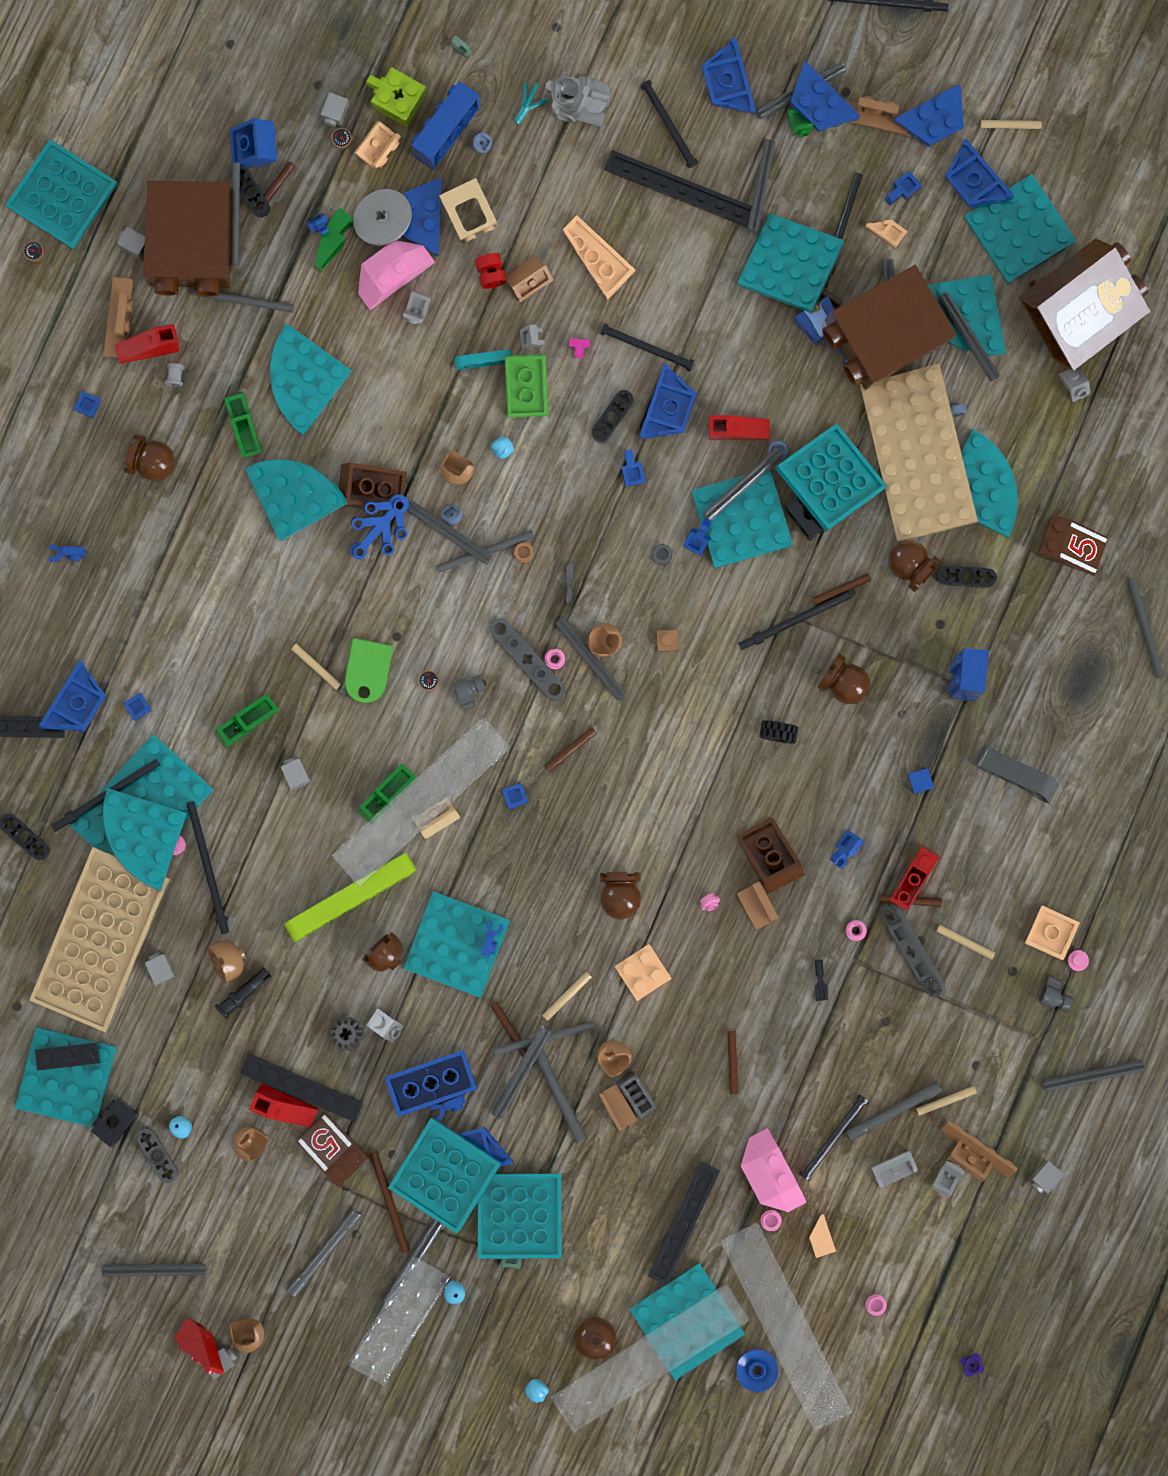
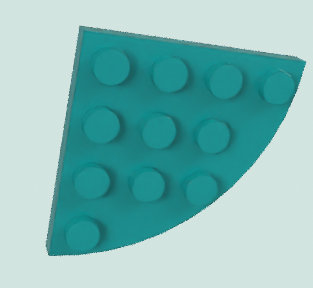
[928,274,1006,356]
[270,323,352,436]
[961,429,1018,538]
[245,459,348,541]
[103,788,187,892]

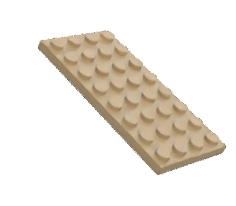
[860,364,978,542]
[29,847,170,1032]

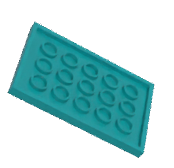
[69,734,214,855]

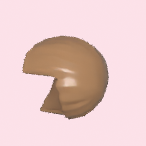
[440,450,475,485]
[588,623,623,657]
[597,1040,632,1077]
[233,1126,269,1162]
[229,1318,265,1353]

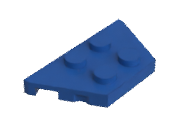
[702,38,756,114]
[790,61,861,132]
[893,84,964,147]
[945,139,1014,208]
[401,178,442,256]
[639,363,697,439]
[39,660,106,732]
[458,1127,513,1167]

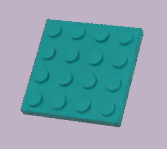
[5,139,118,250]
[964,174,1076,285]
[737,213,844,314]
[775,423,888,532]
[691,469,793,569]
[403,891,510,998]
[15,1027,117,1128]
[388,1117,502,1234]
[478,1174,562,1259]
[629,1263,745,1380]

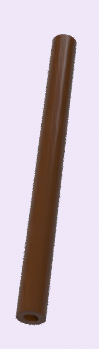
[369,1151,410,1253]

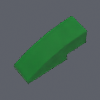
[315,208,353,273]
[224,391,262,458]
[214,694,279,750]
[357,764,417,826]

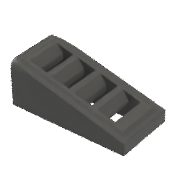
[616,1071,657,1119]

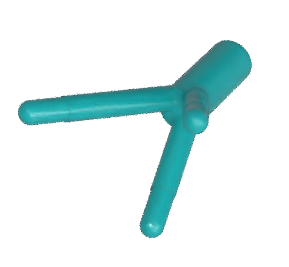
[513,83,548,125]

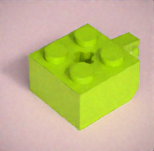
[366,67,427,128]

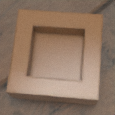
[657,630,678,652]

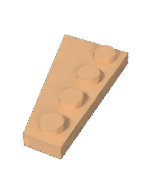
[563,215,635,300]

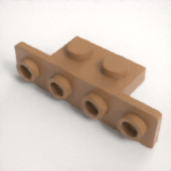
[845,96,911,137]
[104,277,133,358]
[940,1121,1017,1182]

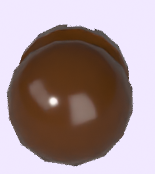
[124,434,175,481]
[888,540,941,592]
[818,653,870,705]
[600,872,641,920]

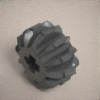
[329,1017,364,1052]

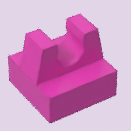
[569,339,590,358]

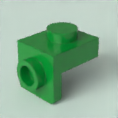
[787,109,814,137]

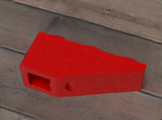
[115,324,179,364]
[708,415,770,440]
[890,844,940,911]
[249,1083,318,1128]
[174,1318,224,1375]

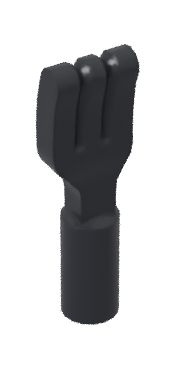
[814,959,829,1001]

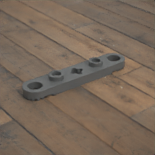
[490,619,565,701]
[881,903,945,997]

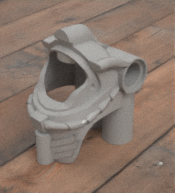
[546,71,612,128]

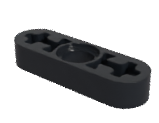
[231,165,271,218]
[592,390,633,443]
[937,565,997,588]
[0,814,50,860]

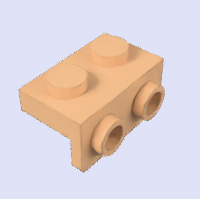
[354,121,401,168]

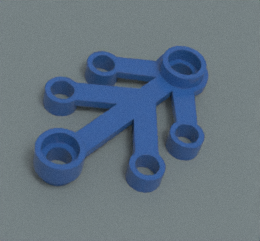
[350,494,409,560]

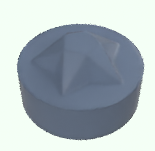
[471,132,492,153]
[950,402,967,418]
[768,440,789,461]
[441,505,463,525]

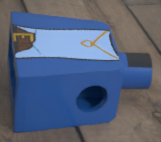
[794,296,834,349]

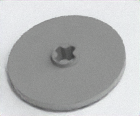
[353,189,412,246]

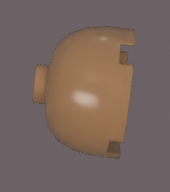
[207,941,246,983]

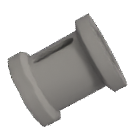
[164,363,184,387]

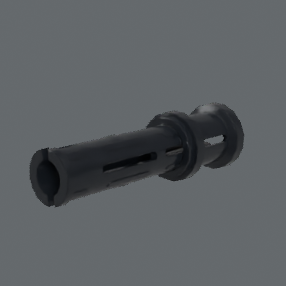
[215,967,272,1020]

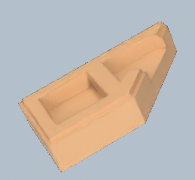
[865,220,908,249]
[809,1214,836,1258]

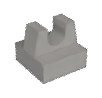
[520,325,544,350]

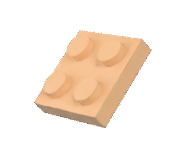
[1024,906,1080,961]
[614,944,672,1001]

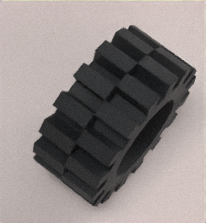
[759,720,799,744]

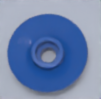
[736,1349,779,1392]

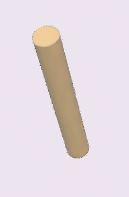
[980,120,1042,129]
[291,644,342,690]
[936,925,995,960]
[542,972,592,1021]
[916,1086,977,1116]

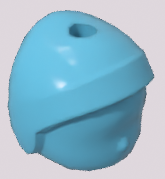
[490,436,514,459]
[169,1116,192,1139]
[444,1280,465,1304]
[525,1379,549,1403]

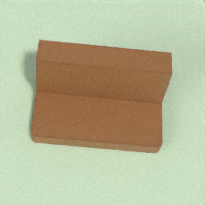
[506,256,554,303]
[737,882,779,929]
[599,1084,637,1131]

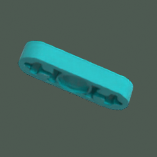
[454,350,513,370]

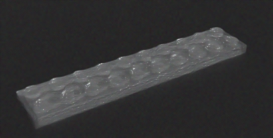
[331,717,511,887]
[720,1222,852,1431]
[551,1283,750,1433]

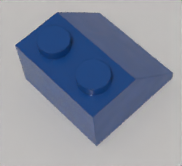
[230,118,277,168]

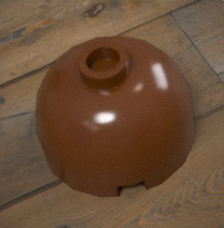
[362,931,403,972]
[575,1317,617,1360]

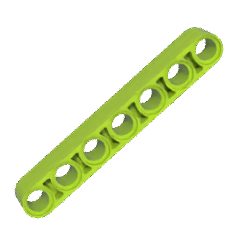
[284,853,417,942]

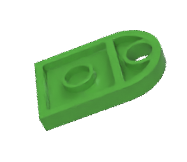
[344,638,393,703]

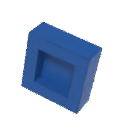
[74,391,102,419]
[123,692,152,721]
[908,768,934,794]
[502,783,528,810]

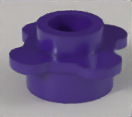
[960,1353,984,1377]

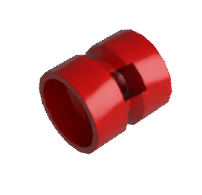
[475,253,507,289]

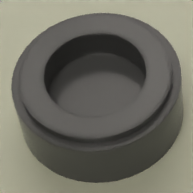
[652,544,673,565]

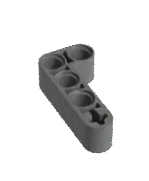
[975,747,1059,803]

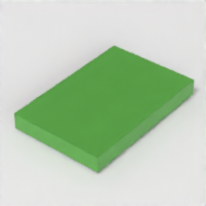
[505,354,548,417]

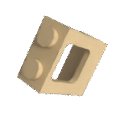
[439,178,497,243]

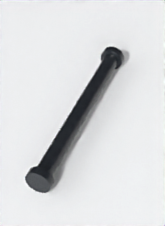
[640,80,698,169]
[600,323,694,372]
[799,1094,869,1182]

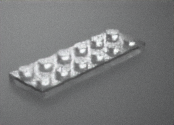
[348,1256,451,1386]

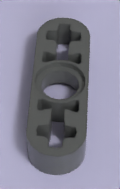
[136,1128,178,1183]

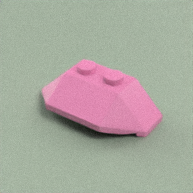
[358,240,435,310]
[741,1128,806,1212]

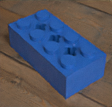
[411,81,481,170]
[948,648,989,701]
[385,1050,478,1117]

